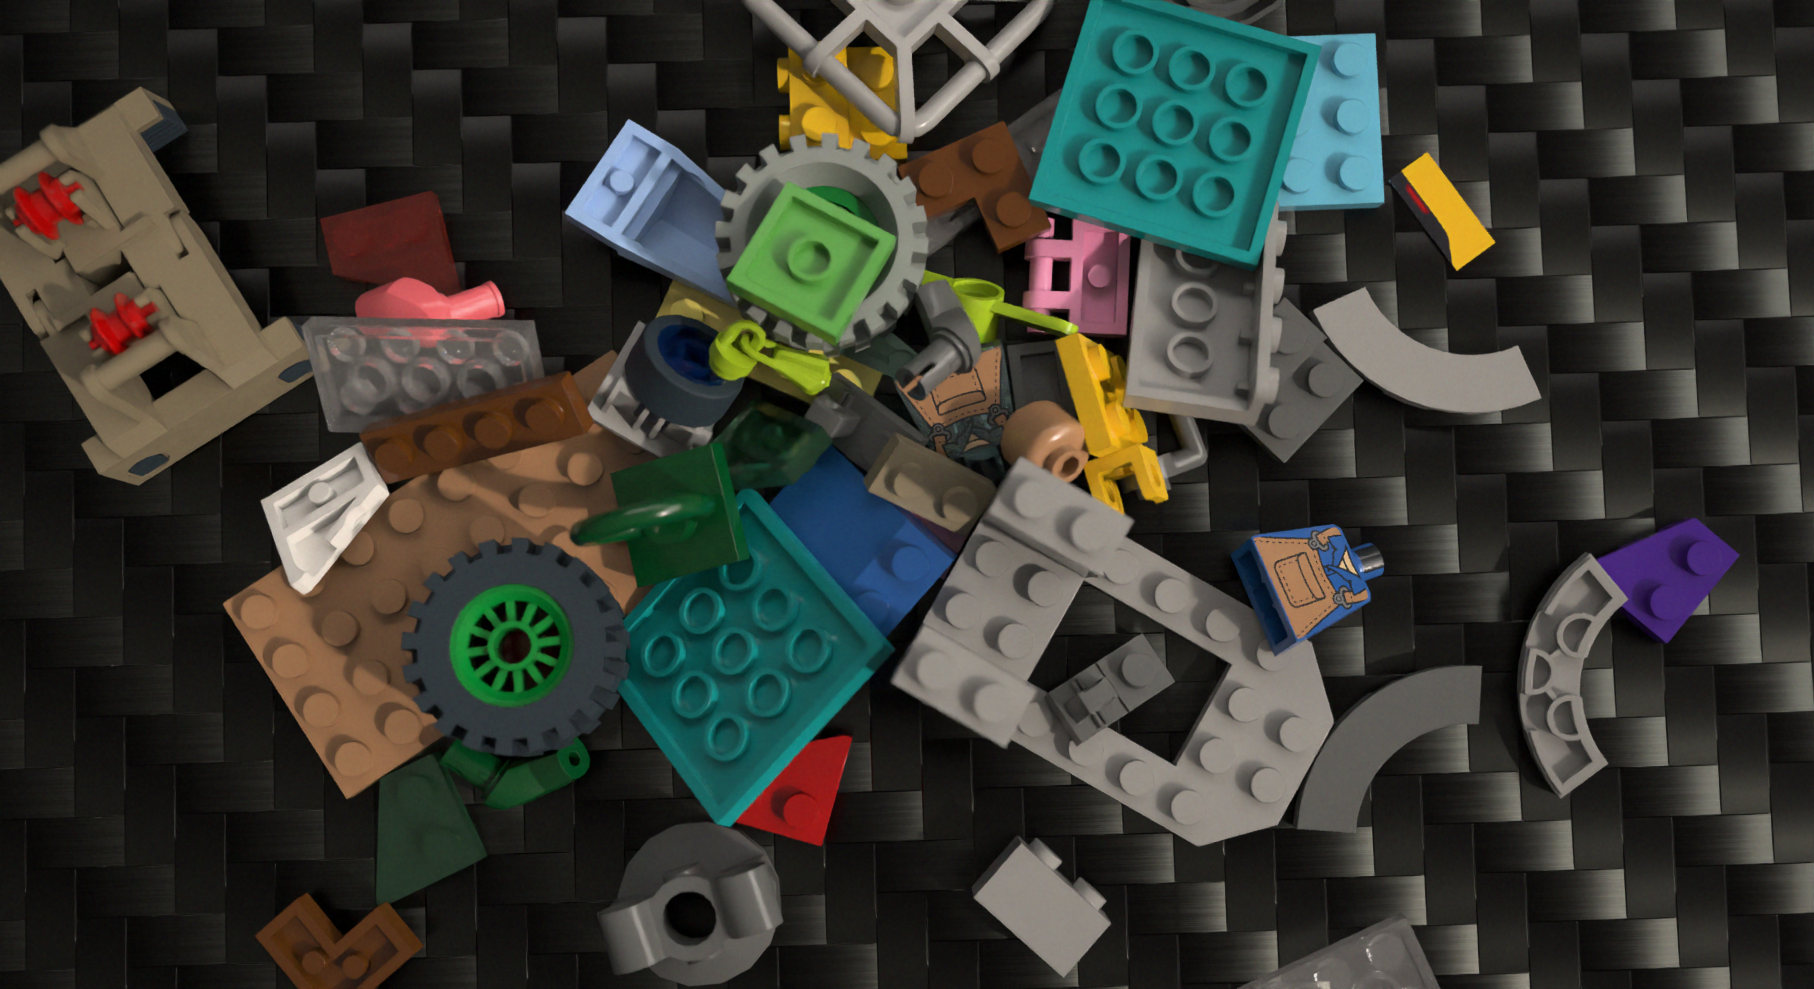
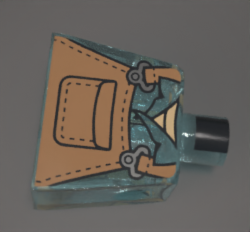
[893,338,1014,481]

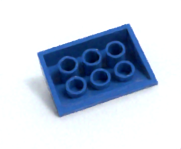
[769,440,958,638]

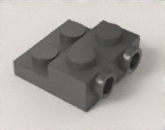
[1236,297,1364,465]

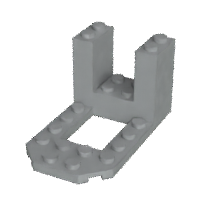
[892,456,1334,847]

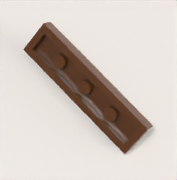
[359,371,594,484]

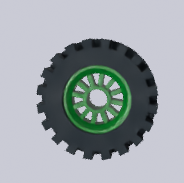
[401,537,631,757]

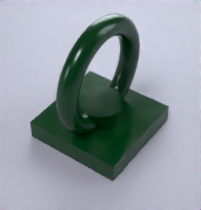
[569,443,750,588]

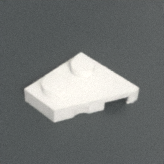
[261,442,390,595]

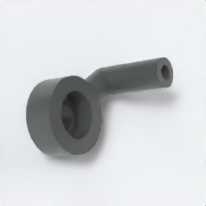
[1118,413,1207,501]

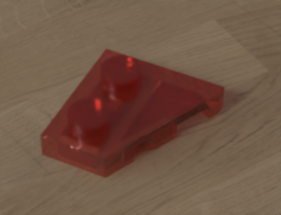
[320,191,461,297]

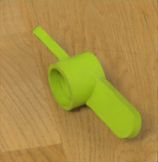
[921,270,1079,344]

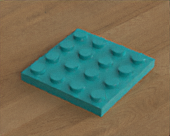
[1028,0,1322,272]
[617,486,895,827]

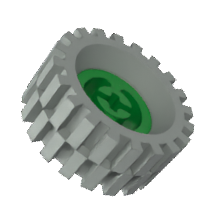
[715,133,929,358]

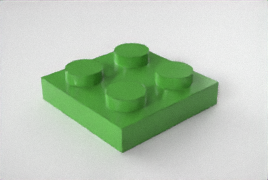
[726,181,896,346]

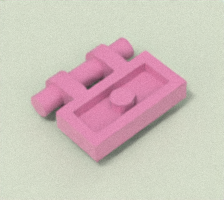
[1022,218,1131,338]

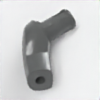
[896,279,982,401]

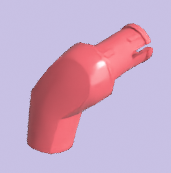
[355,277,505,346]

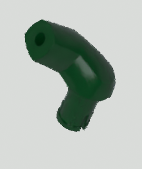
[439,737,590,810]

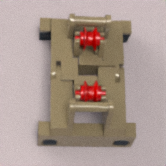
[0,87,333,486]

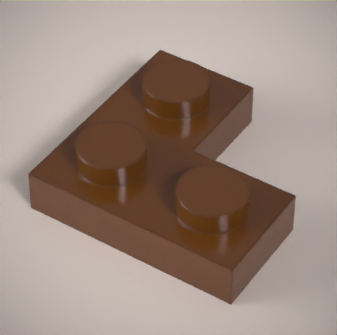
[897,121,1052,254]
[255,893,424,989]

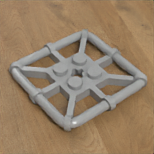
[741,0,1060,144]

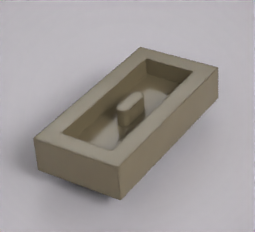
[863,432,997,538]

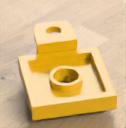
[1055,332,1168,515]

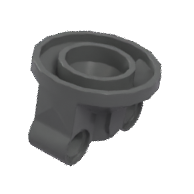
[597,819,783,986]

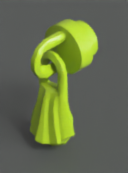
[709,320,832,396]

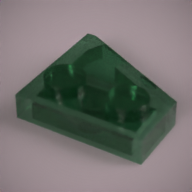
[712,397,833,490]
[376,751,488,906]

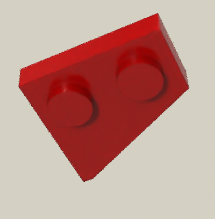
[735,733,853,847]

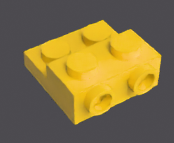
[777,41,907,164]

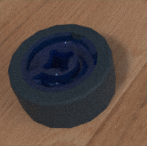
[624,315,746,428]

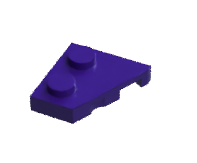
[1596,518,1740,644]

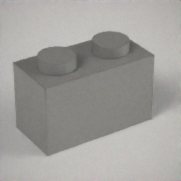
[972,835,1111,978]

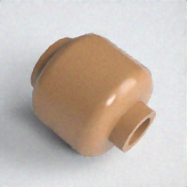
[1000,400,1089,483]

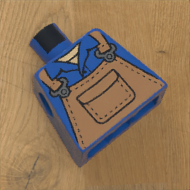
[1231,524,1384,656]

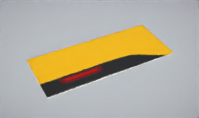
[1389,152,1495,271]

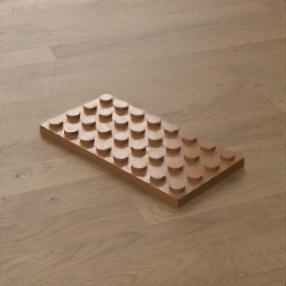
[223,350,658,799]

